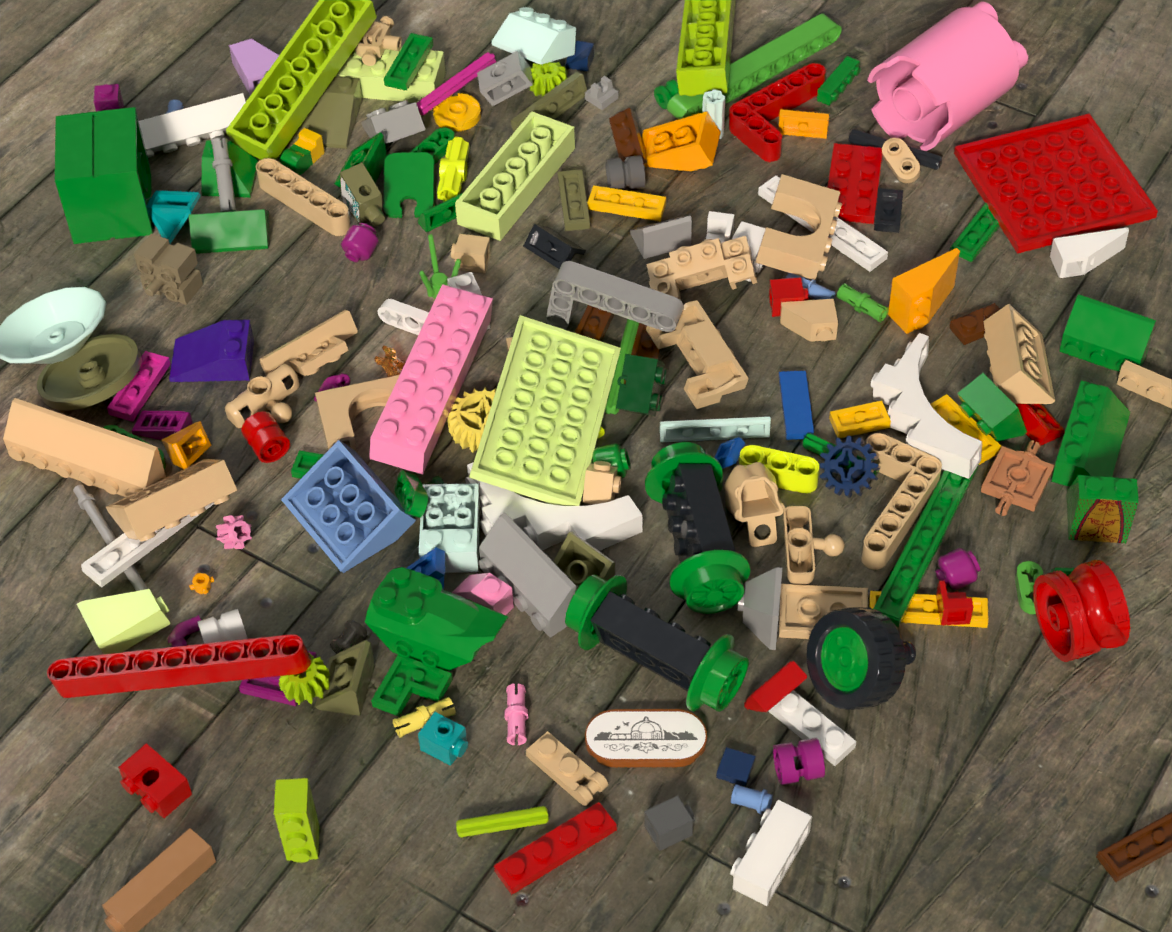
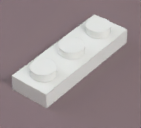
[768,690,856,766]

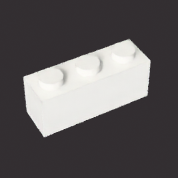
[730,800,812,906]

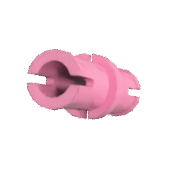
[504,684,528,745]

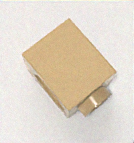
[451,234,491,273]

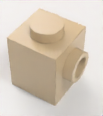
[582,461,621,504]

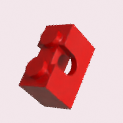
[118,743,192,819]

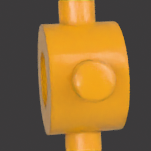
[189,573,214,594]

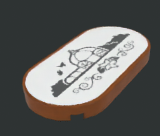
[585,709,707,767]

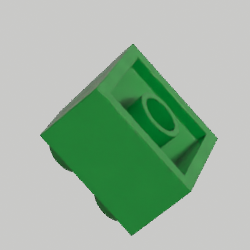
[957,373,1027,441]

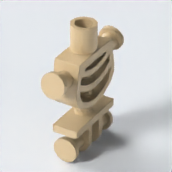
[355,16,402,66]

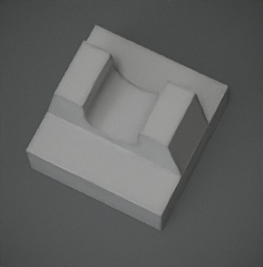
[585,76,618,110]

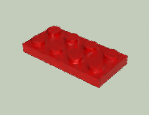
[828,143,882,224]

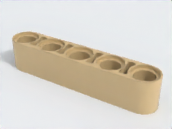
[256,158,351,236]

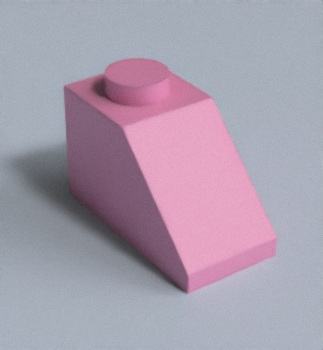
[452,573,514,615]

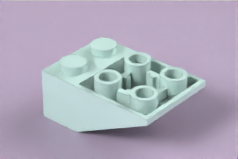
[419,483,479,573]

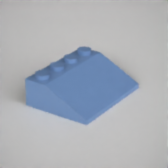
[281,440,416,573]

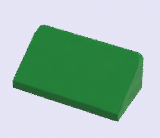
[418,193,463,233]

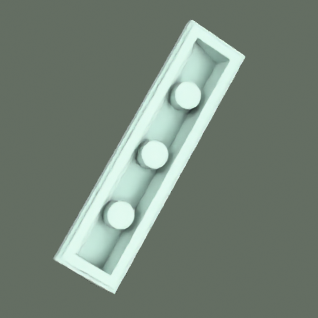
[659,417,771,442]

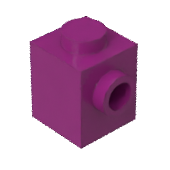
[93,84,124,111]

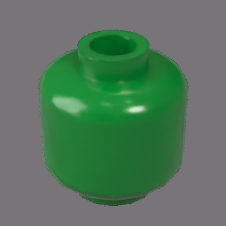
[591,443,631,479]

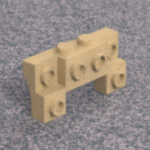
[647,236,757,300]
[646,300,749,409]

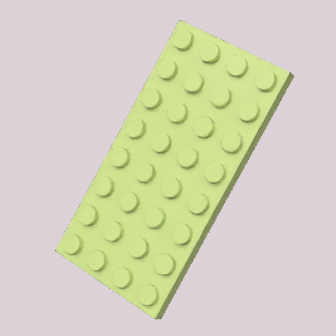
[469,315,621,506]

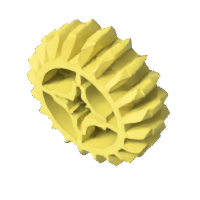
[447,387,496,453]

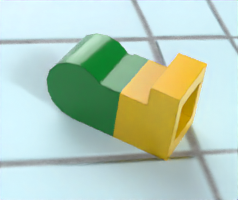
[280,128,325,175]

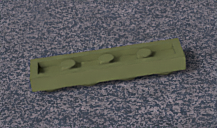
[510,72,587,132]

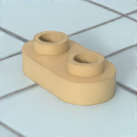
[882,138,920,183]

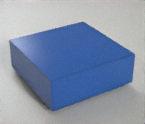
[714,437,745,469]

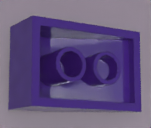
[169,320,254,382]

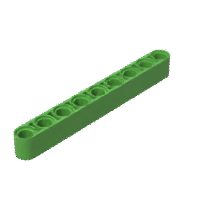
[667,14,842,120]

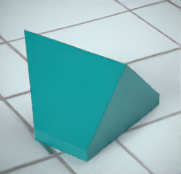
[147,190,201,244]

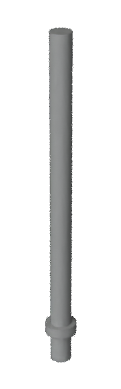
[73,485,148,591]

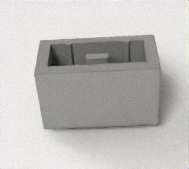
[361,100,425,144]

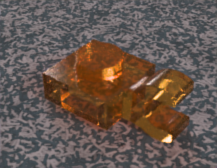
[374,345,406,377]

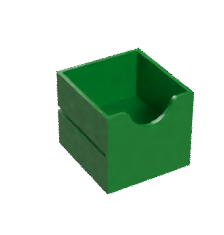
[55,107,153,244]

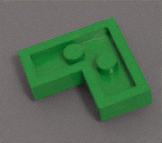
[371,655,453,716]

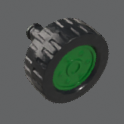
[806,607,916,710]

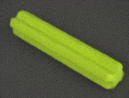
[456,806,549,837]

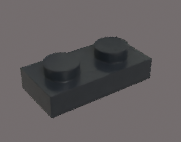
[874,188,903,233]

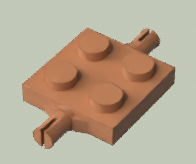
[981,440,1055,516]

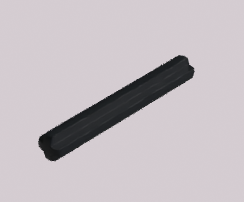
[848,129,942,170]

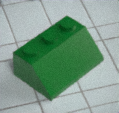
[1059,294,1156,372]

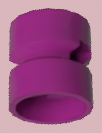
[773,738,825,785]

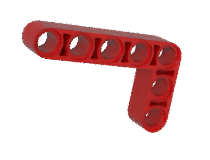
[729,63,826,162]

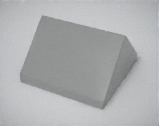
[630,216,692,259]

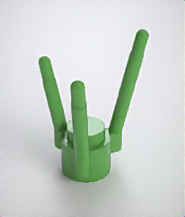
[419,234,461,299]

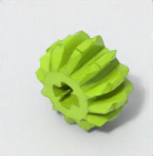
[529,62,567,96]
[279,653,330,705]

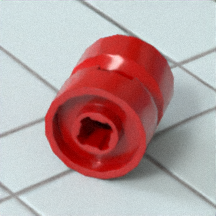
[241,411,290,463]

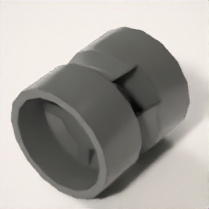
[605,155,645,190]

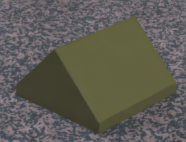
[553,532,616,590]
[315,640,375,716]

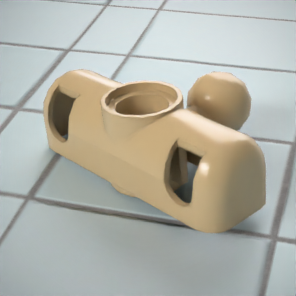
[225,364,300,428]
[783,506,845,585]

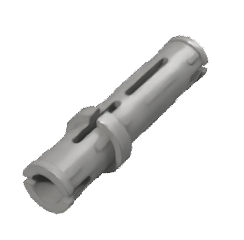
[211,138,237,212]

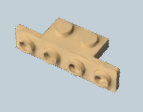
[260,310,358,376]

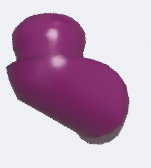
[314,373,351,402]
[167,615,201,647]

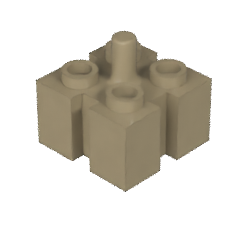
[134,233,203,305]

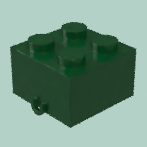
[616,354,668,417]

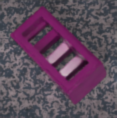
[132,411,193,440]

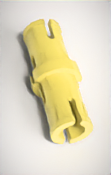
[393,697,456,738]

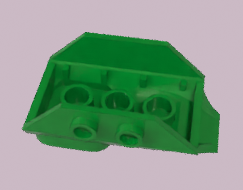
[365,567,509,671]

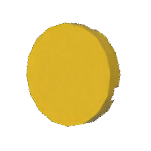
[433,93,481,132]

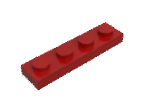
[494,802,617,895]

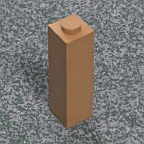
[102,828,216,932]

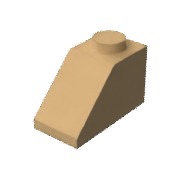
[780,299,838,342]

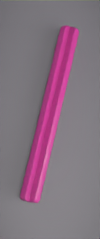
[416,52,496,116]

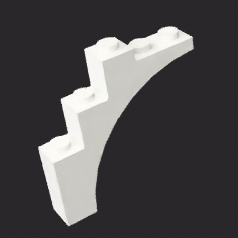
[871,333,982,479]
[465,462,642,551]

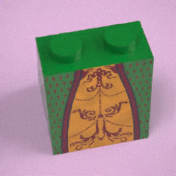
[1066,475,1139,544]

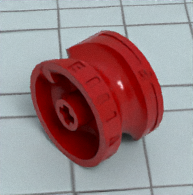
[1033,560,1130,662]

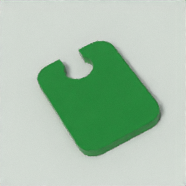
[383,152,434,218]

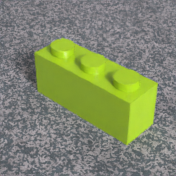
[274,778,320,863]

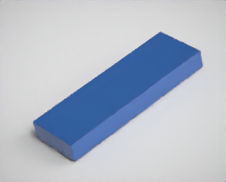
[779,371,814,440]

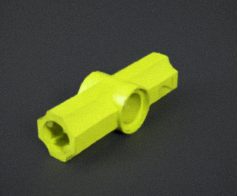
[437,137,470,202]

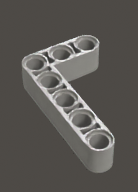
[546,261,684,332]

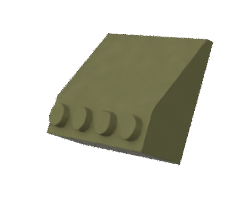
[264,71,362,149]

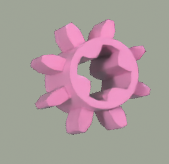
[216,515,252,549]

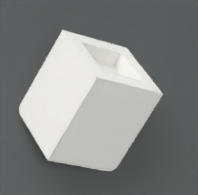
[706,211,734,243]

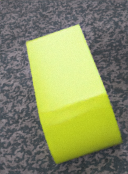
[739,445,819,494]

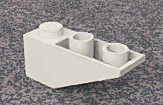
[1050,228,1129,278]

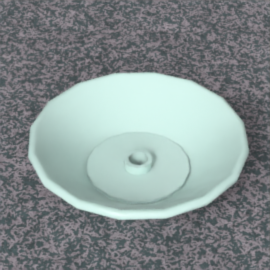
[0,287,106,364]

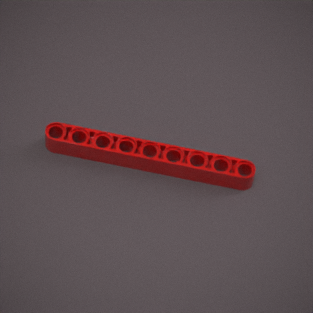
[47,634,312,698]

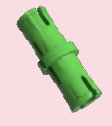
[836,283,889,322]

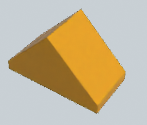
[162,421,211,469]

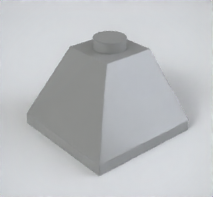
[738,567,782,650]

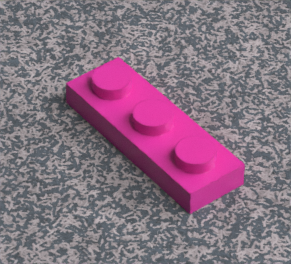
[107,351,171,422]

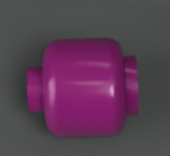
[341,223,379,262]
[935,548,981,590]

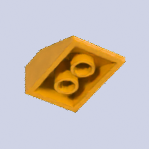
[641,111,721,171]
[888,248,960,334]

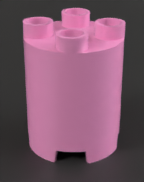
[867,2,1028,151]

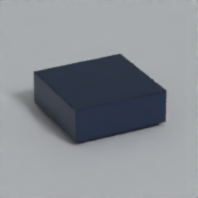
[716,747,755,787]

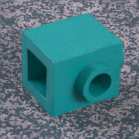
[418,712,468,766]

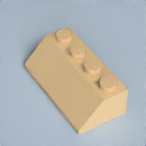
[984,304,1055,404]
[106,459,237,542]

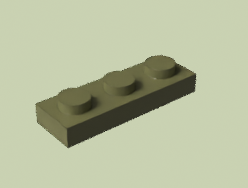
[557,170,590,231]

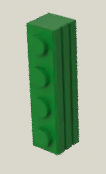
[817,56,861,106]

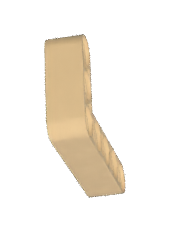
[861,433,942,570]

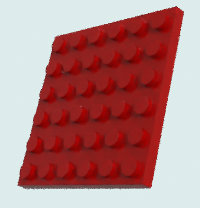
[954,114,1158,254]

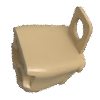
[724,462,785,547]

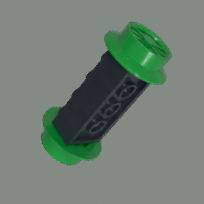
[644,442,750,614]
[565,575,749,712]

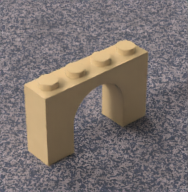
[755,174,842,280]
[315,375,400,452]

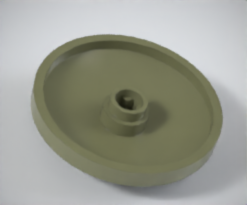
[37,334,142,410]

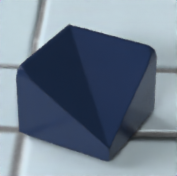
[565,40,594,72]

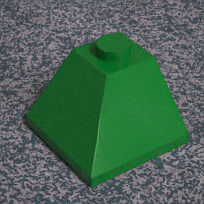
[201,140,259,198]

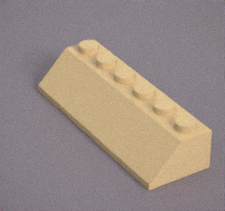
[3,398,166,497]

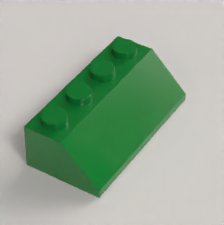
[1051,380,1131,487]

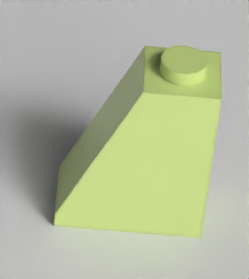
[77,589,171,654]

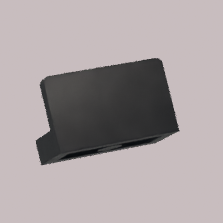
[523,224,586,269]

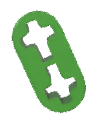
[1015,561,1043,614]

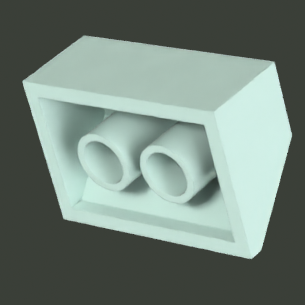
[492,7,576,65]

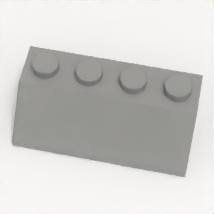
[479,513,576,638]

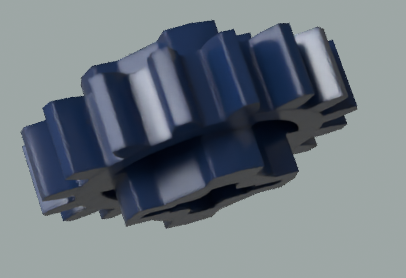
[819,436,881,498]

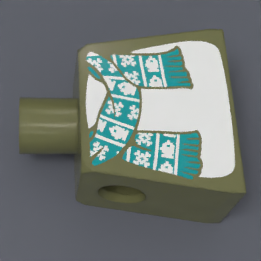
[340,163,385,226]

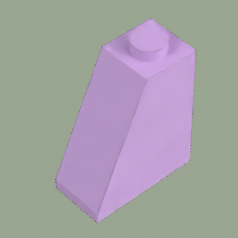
[229,39,279,95]

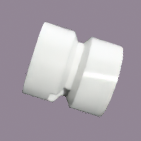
[197,609,247,644]

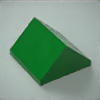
[334,132,387,188]

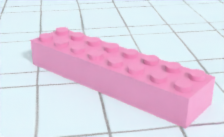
[370,284,493,474]

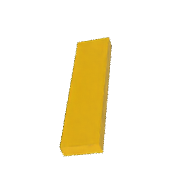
[869,591,988,628]

